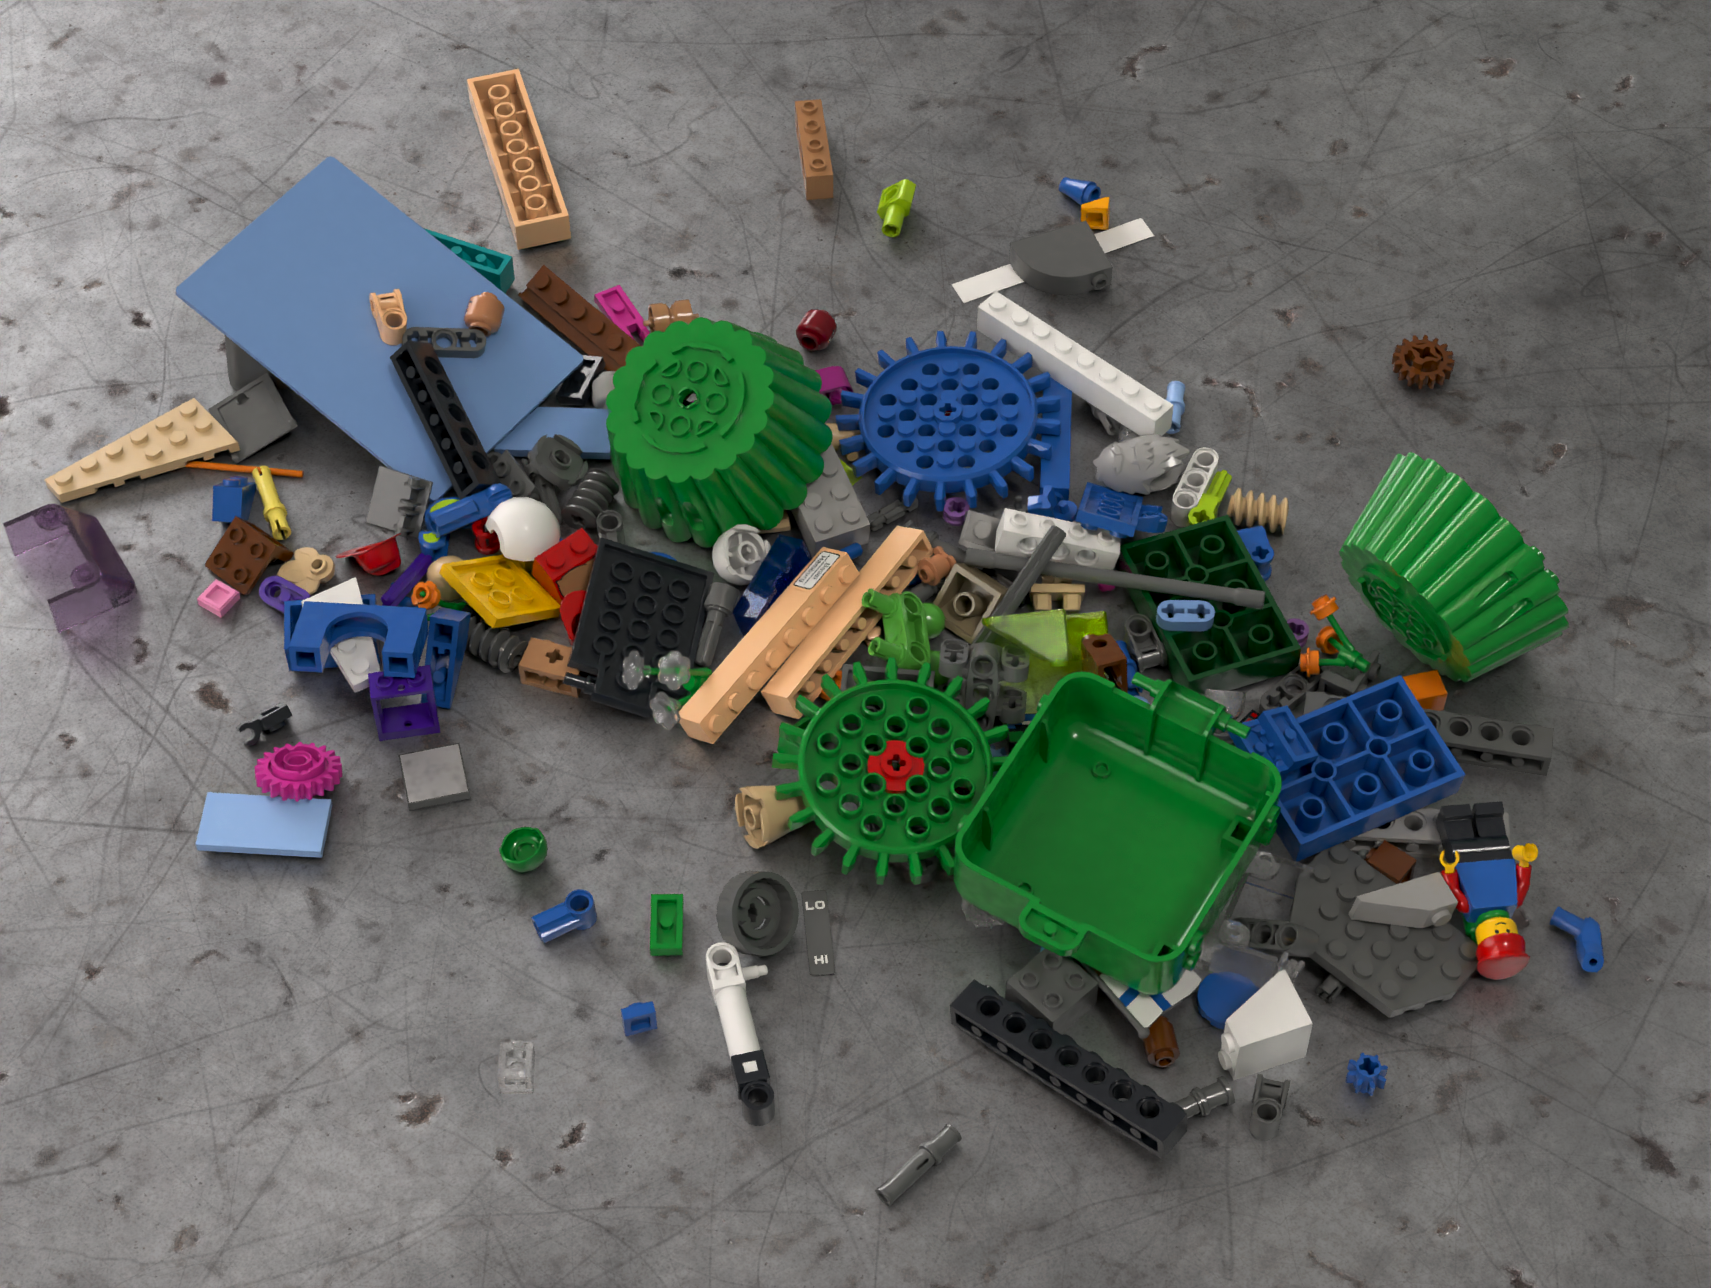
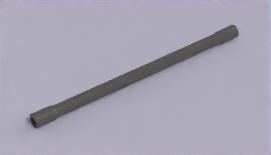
[965,547,1266,609]

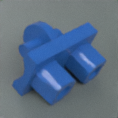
[1027,485,1078,522]

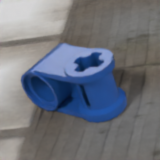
[1237,525,1274,581]

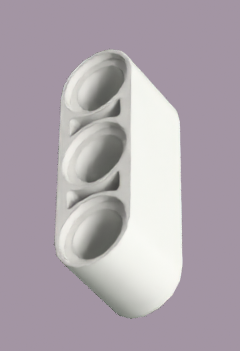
[1170,447,1219,527]

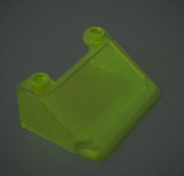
[982,609,1109,667]

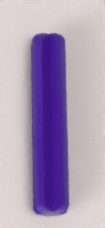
[380,553,433,606]

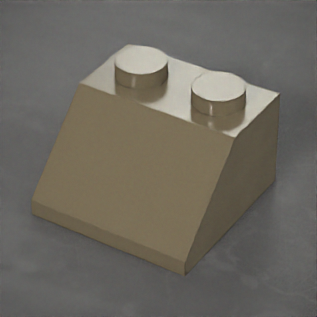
[933,563,1008,644]

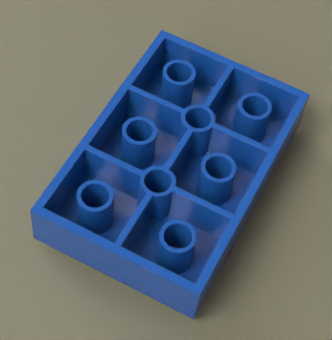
[1276,675,1465,862]

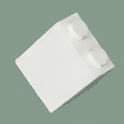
[1218,970,1313,1081]

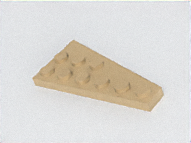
[45,398,240,503]

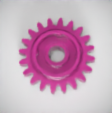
[254,742,342,801]

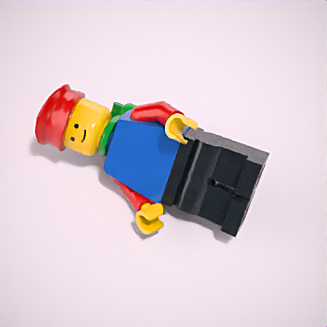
[1436,801,1538,980]

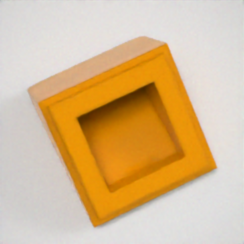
[1081,197,1110,230]

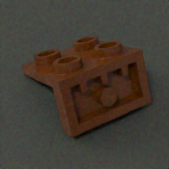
[205,516,294,596]

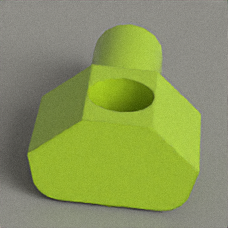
[877,179,916,237]

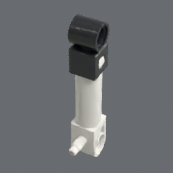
[706,942,775,1126]

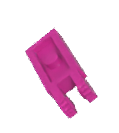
[594,285,650,343]

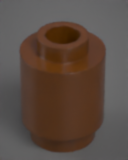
[1143,1016,1180,1067]

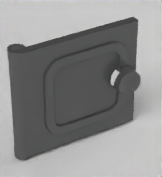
[208,372,298,464]

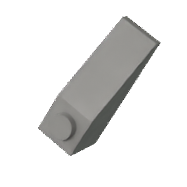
[1348,872,1458,928]

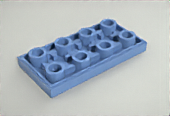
[494,407,611,459]

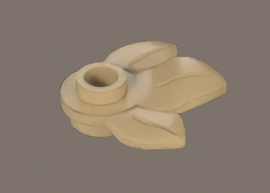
[277,547,335,595]

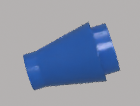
[1059,177,1101,205]

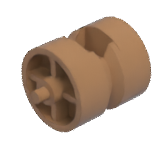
[643,299,699,333]

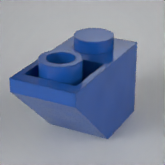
[212,476,256,522]

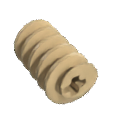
[1227,488,1289,535]

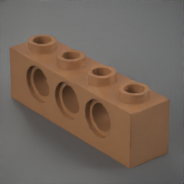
[795,99,833,200]

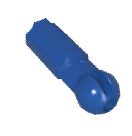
[427,483,513,538]

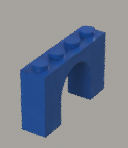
[289,601,428,678]

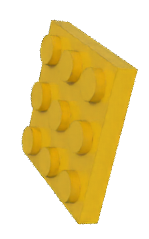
[439,554,560,629]

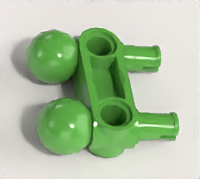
[862,588,950,689]

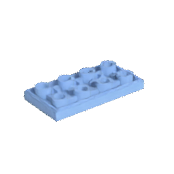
[196,792,333,858]

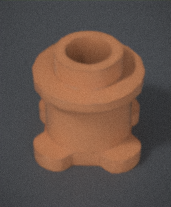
[918,546,956,586]

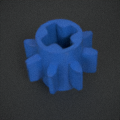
[1346,1053,1388,1096]

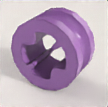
[943,497,969,526]
[1287,618,1309,648]

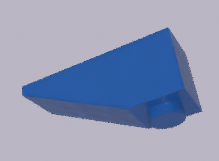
[421,607,470,709]

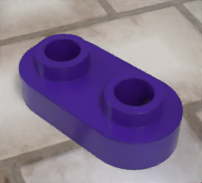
[259,576,312,614]

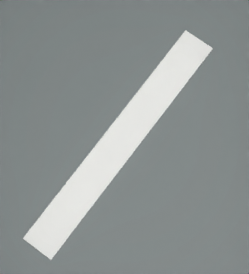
[951,218,1154,303]

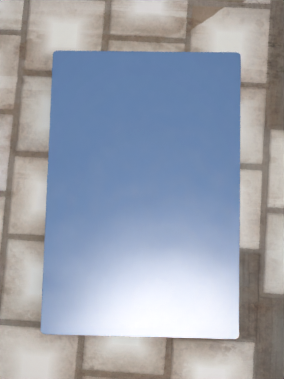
[176,156,584,503]

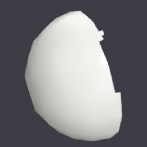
[485,497,561,562]

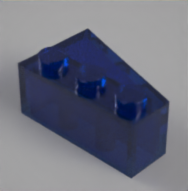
[732,534,812,636]

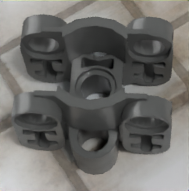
[938,639,1030,731]

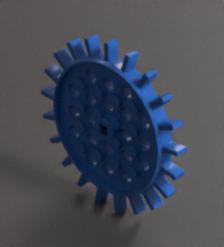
[836,331,1061,511]

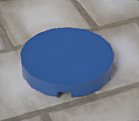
[1196,969,1260,1030]

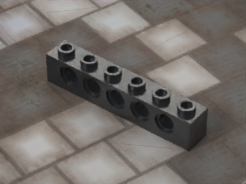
[390,340,501,500]

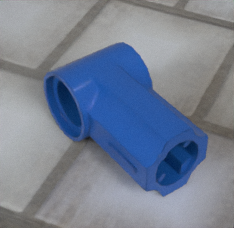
[531,889,597,943]

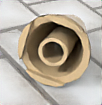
[735,785,806,849]

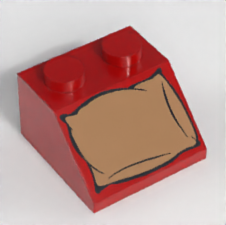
[531,528,597,605]

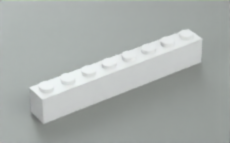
[977,291,1174,436]

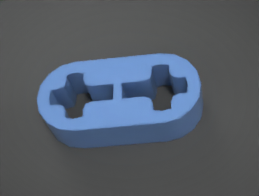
[1156,600,1215,631]

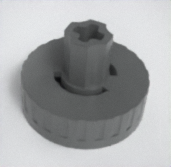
[716,871,799,956]

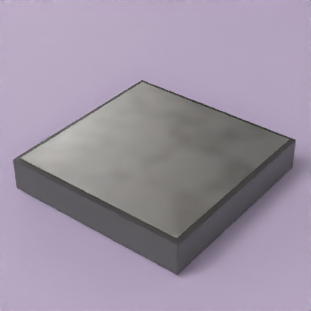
[398,743,471,811]

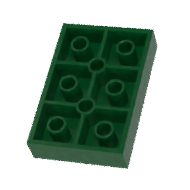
[1116,515,1301,697]

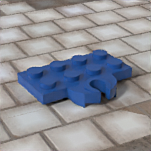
[1075,482,1168,538]

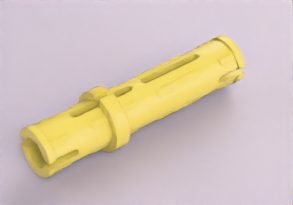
[252,466,291,540]

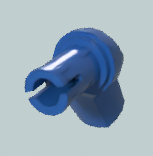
[1549,906,1604,972]

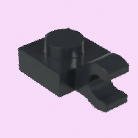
[236,703,293,746]

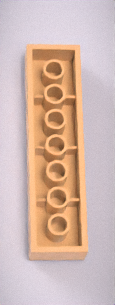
[467,69,571,250]

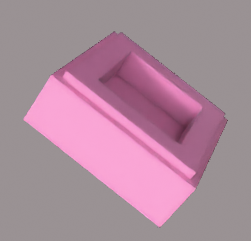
[197,579,240,618]

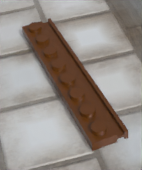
[518,265,692,400]

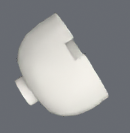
[712,524,773,586]

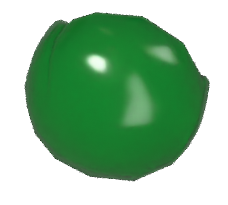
[499,827,548,873]

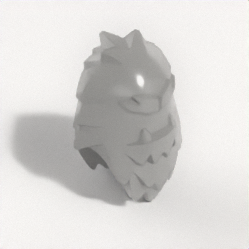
[1093,434,1190,495]

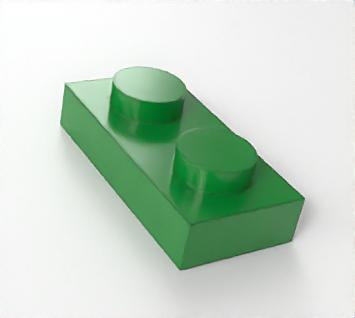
[650,894,684,956]

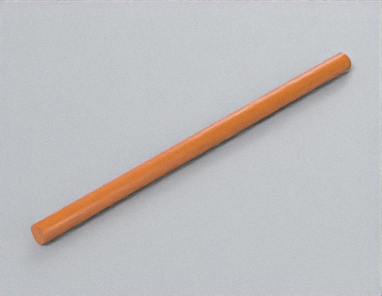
[185,461,304,478]

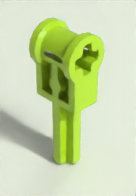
[1188,470,1232,526]

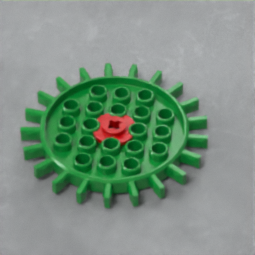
[772,657,1009,885]

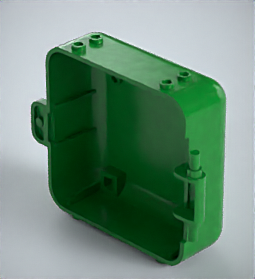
[954,672,1282,995]

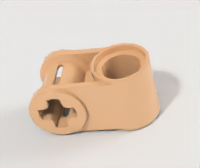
[369,289,407,345]

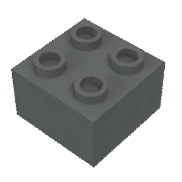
[1005,949,1099,1034]

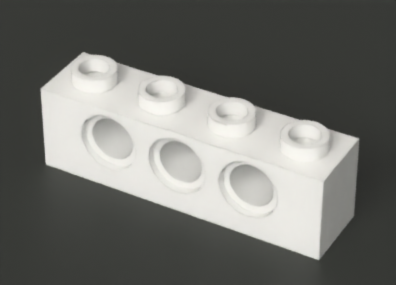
[995,508,1120,570]

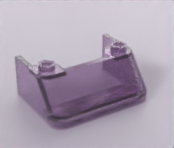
[3,504,137,633]

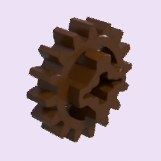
[1391,335,1455,389]

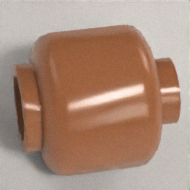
[464,292,505,337]

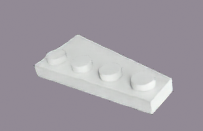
[301,577,381,693]

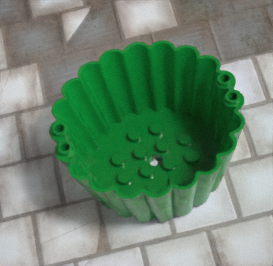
[606,317,833,548]
[1339,452,1569,682]

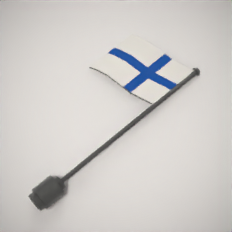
[1076,959,1202,1039]

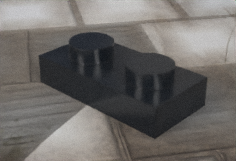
[556,355,606,406]

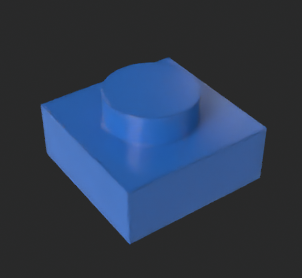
[621,1001,657,1036]

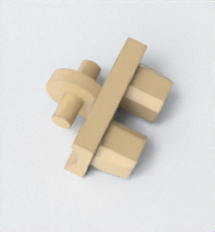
[1029,575,1085,615]

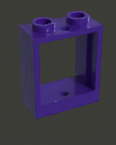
[368,665,441,741]

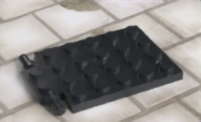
[563,537,714,718]

